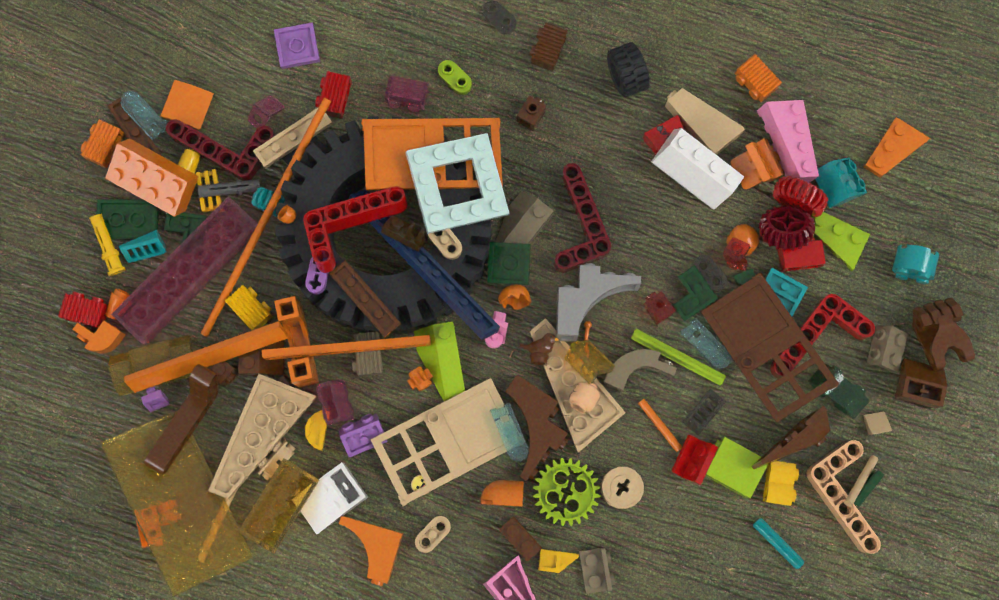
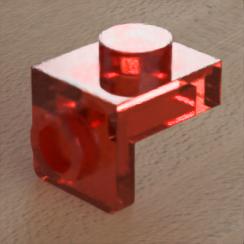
[723,237,750,271]

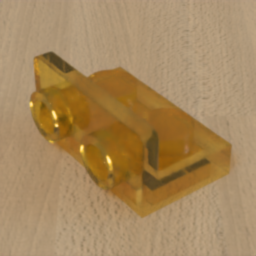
[564,340,615,384]

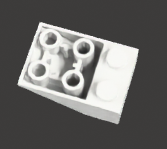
[293,462,368,534]

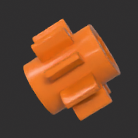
[407,366,433,392]

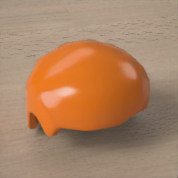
[726,224,759,257]
[498,284,532,310]

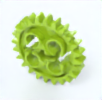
[533,458,601,526]

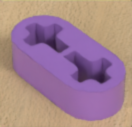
[306,257,329,294]

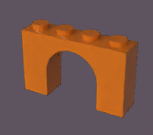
[274,296,319,388]

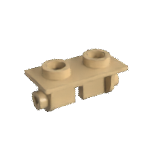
[256,438,296,480]

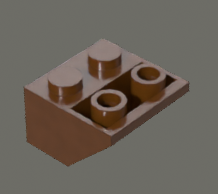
[895,358,947,409]

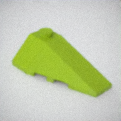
[414,321,465,402]

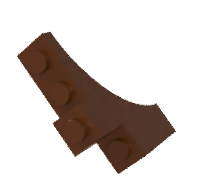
[505,375,568,482]

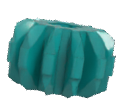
[251,187,285,217]

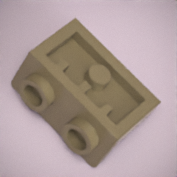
[579,547,615,594]

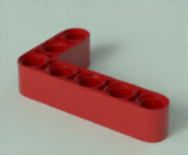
[303,186,408,273]
[770,294,875,378]

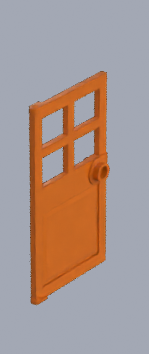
[361,118,503,190]

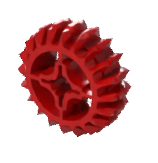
[772,176,828,217]

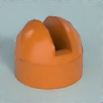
[278,205,296,224]

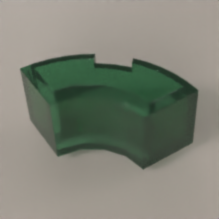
[808,364,869,419]

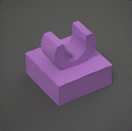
[141,386,170,412]

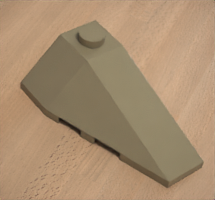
[486,191,554,266]

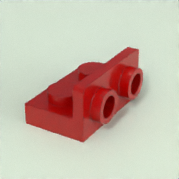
[672,435,718,485]

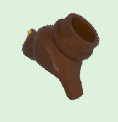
[519,333,559,365]

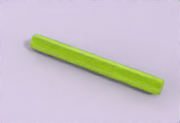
[631,329,726,385]

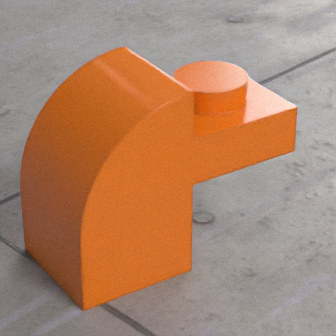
[73,321,126,354]

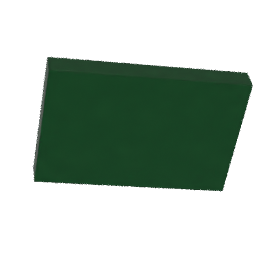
[95,199,159,240]

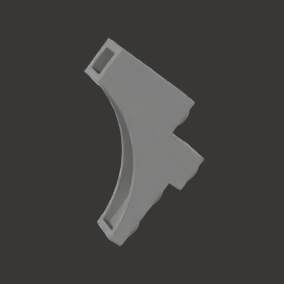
[556,263,641,341]

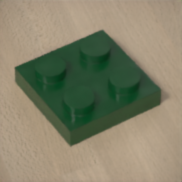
[487,242,531,285]

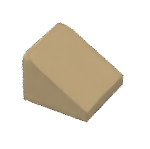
[863,411,892,435]

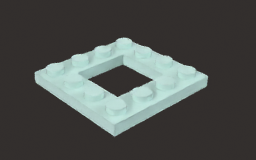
[406,133,510,234]

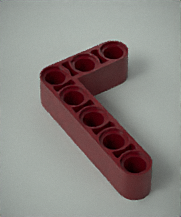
[166,119,275,181]
[554,163,611,273]

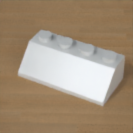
[651,128,744,210]

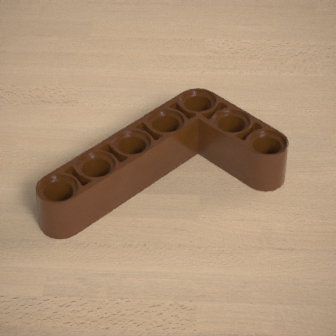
[144,364,218,475]

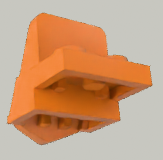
[730,139,785,190]

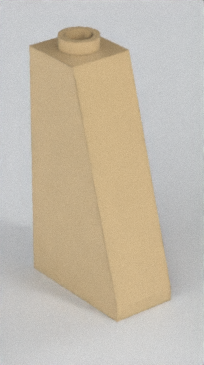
[665,88,745,155]

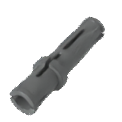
[198,179,260,198]

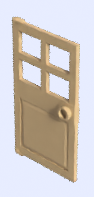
[370,378,525,506]

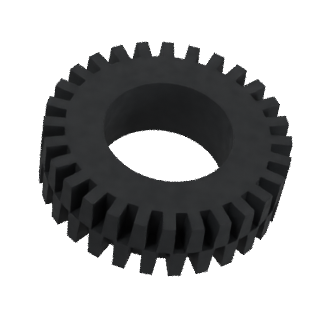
[275,116,491,336]

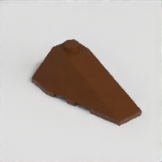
[751,406,830,470]

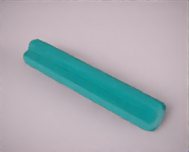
[753,518,804,569]

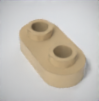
[428,229,462,260]
[415,516,451,553]

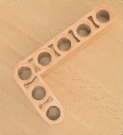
[806,440,881,554]

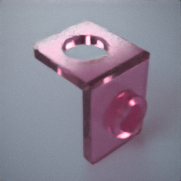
[248,95,285,129]

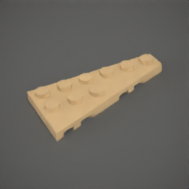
[530,318,626,453]
[208,374,317,499]

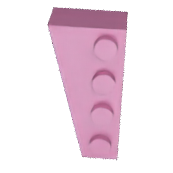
[757,100,819,182]

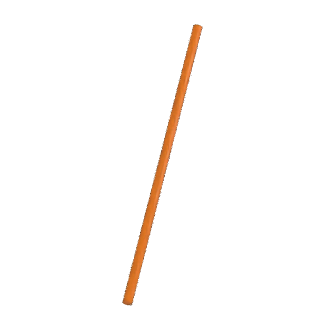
[201,97,331,337]

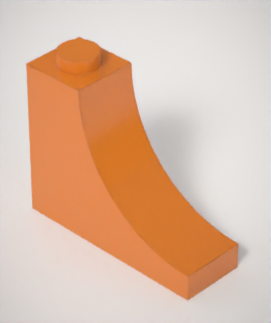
[339,516,403,586]

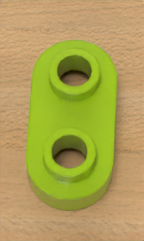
[438,60,472,95]

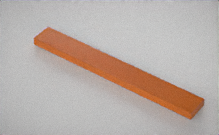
[124,321,288,393]
[262,335,431,360]

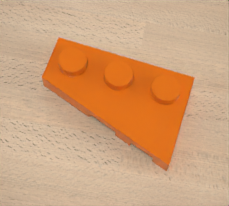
[864,117,931,178]

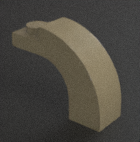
[602,349,677,392]

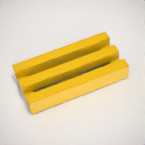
[196,169,223,212]

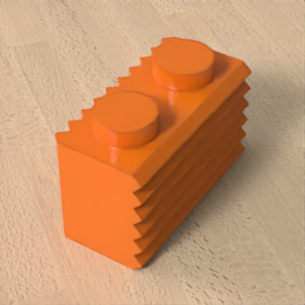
[735,54,782,102]
[80,119,125,169]

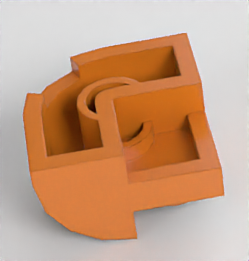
[480,480,524,507]

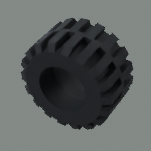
[607,42,650,98]

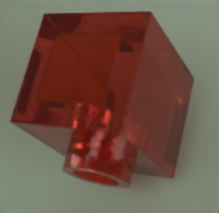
[643,291,676,325]

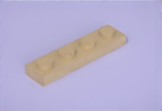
[253,107,333,169]

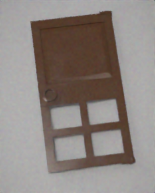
[701,272,840,423]

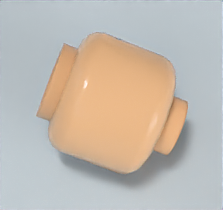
[569,381,600,413]

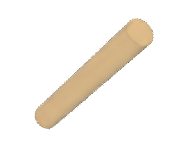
[844,455,879,507]

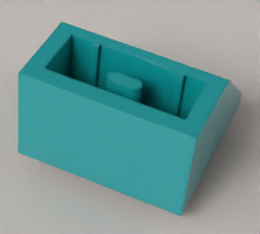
[815,157,867,208]

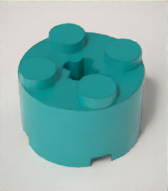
[892,244,939,284]

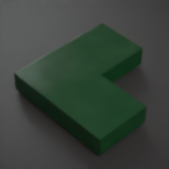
[164,212,208,256]
[673,265,719,322]

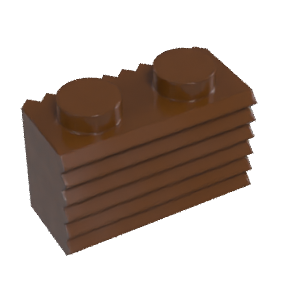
[529,23,568,71]
[499,516,542,561]

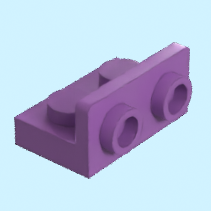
[339,414,388,457]

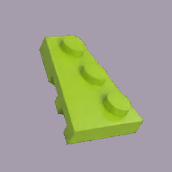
[812,212,870,271]

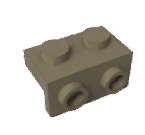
[866,325,908,373]

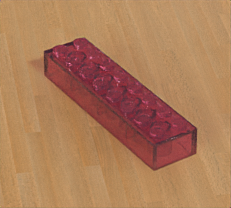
[111,196,258,346]

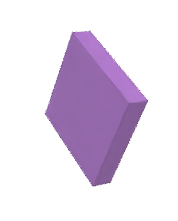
[274,22,320,69]

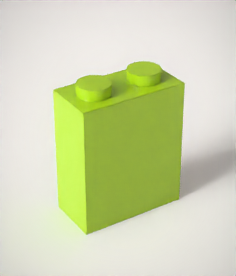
[705,437,768,499]

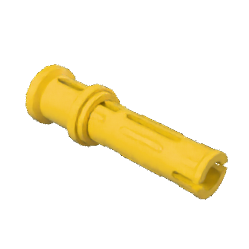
[89,214,126,276]

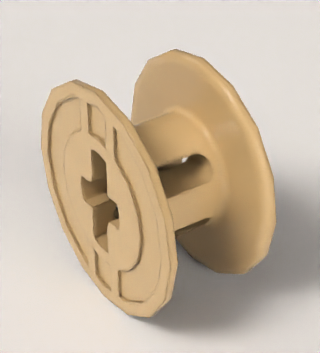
[601,467,644,509]

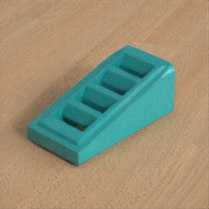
[119,230,167,263]

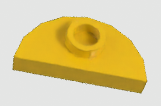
[305,410,330,451]

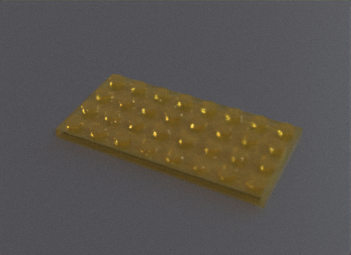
[101,410,253,597]

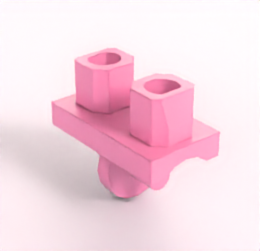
[484,311,508,348]

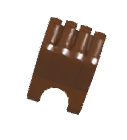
[912,298,975,372]

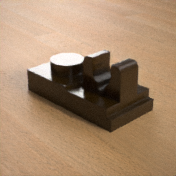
[381,215,428,252]

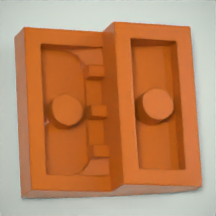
[160,80,214,131]

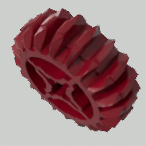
[759,205,815,251]

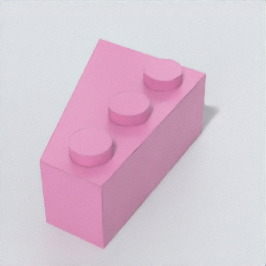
[483,555,536,600]

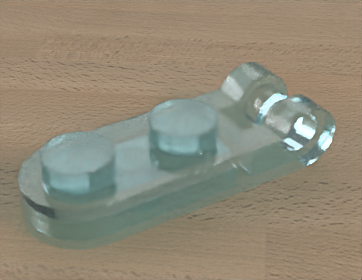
[121,91,167,140]
[680,318,731,369]
[490,403,529,461]

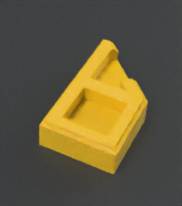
[538,549,579,573]

